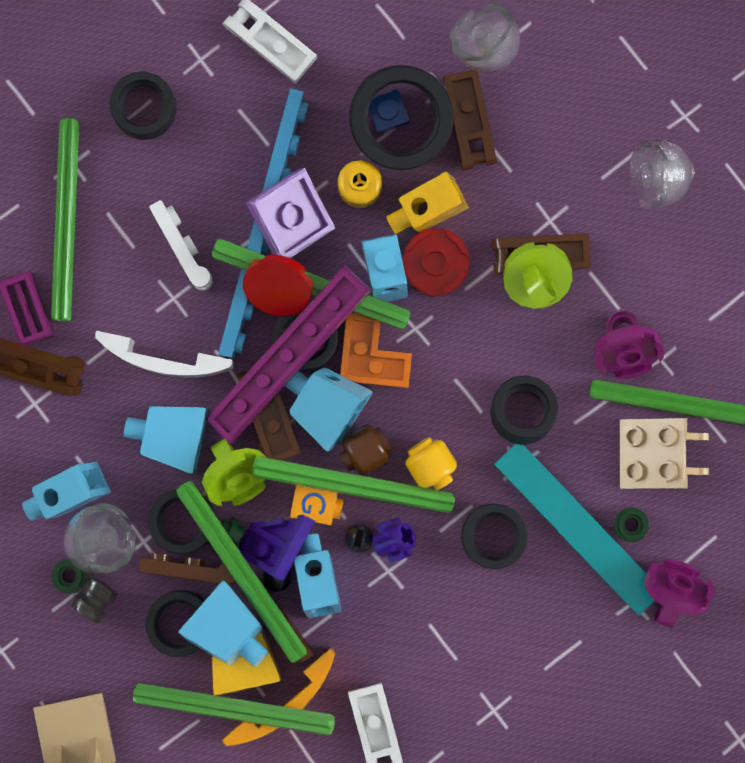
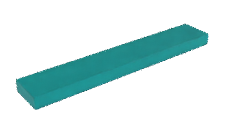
[494,444,655,616]

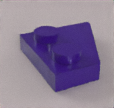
[238,514,315,581]

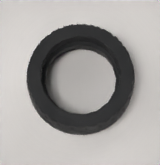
[349,65,454,170]

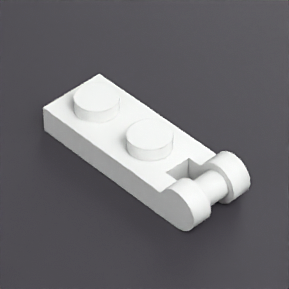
[222,0,317,84]
[149,200,213,291]
[348,682,403,763]

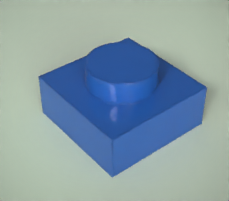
[369,89,410,134]

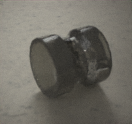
[70,575,118,623]

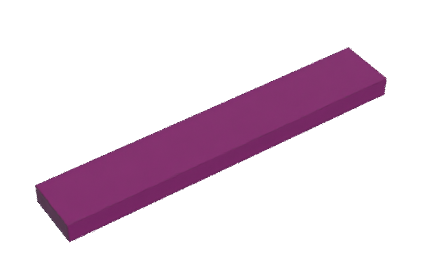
[205,266,372,443]

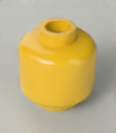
[337,160,382,208]
[405,437,457,491]

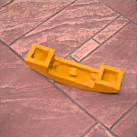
[222,647,335,746]

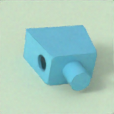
[361,234,408,302]
[285,368,373,451]
[124,406,209,474]
[22,462,111,521]
[294,534,342,619]
[178,581,268,667]

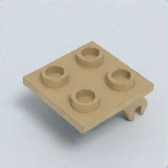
[620,418,709,489]
[33,693,116,763]

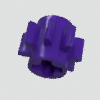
[373,517,416,563]

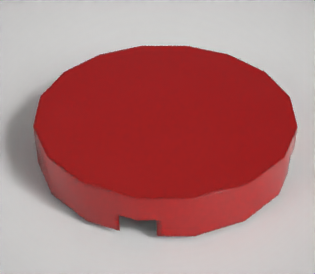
[402,228,470,297]
[243,254,313,316]

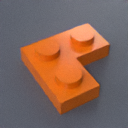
[340,313,412,389]

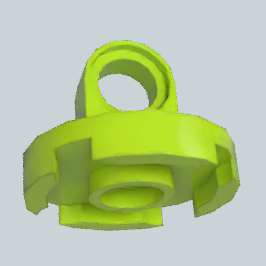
[503,242,572,309]
[202,439,266,506]

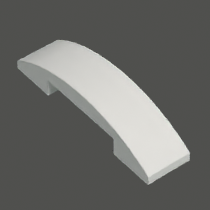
[95,331,235,378]

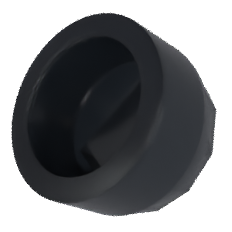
[345,524,373,552]
[263,569,291,592]

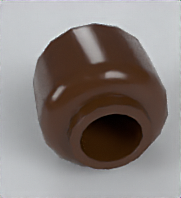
[339,424,392,476]

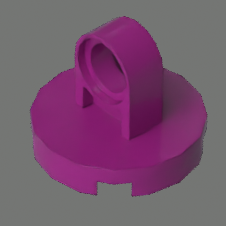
[594,311,664,379]
[644,559,715,628]

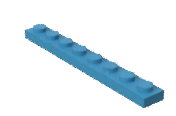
[218,88,309,361]

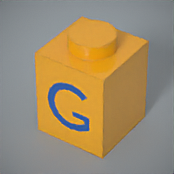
[290,485,344,525]

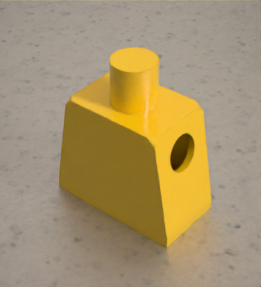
[386,171,469,234]
[212,629,282,696]

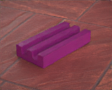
[0,271,54,346]

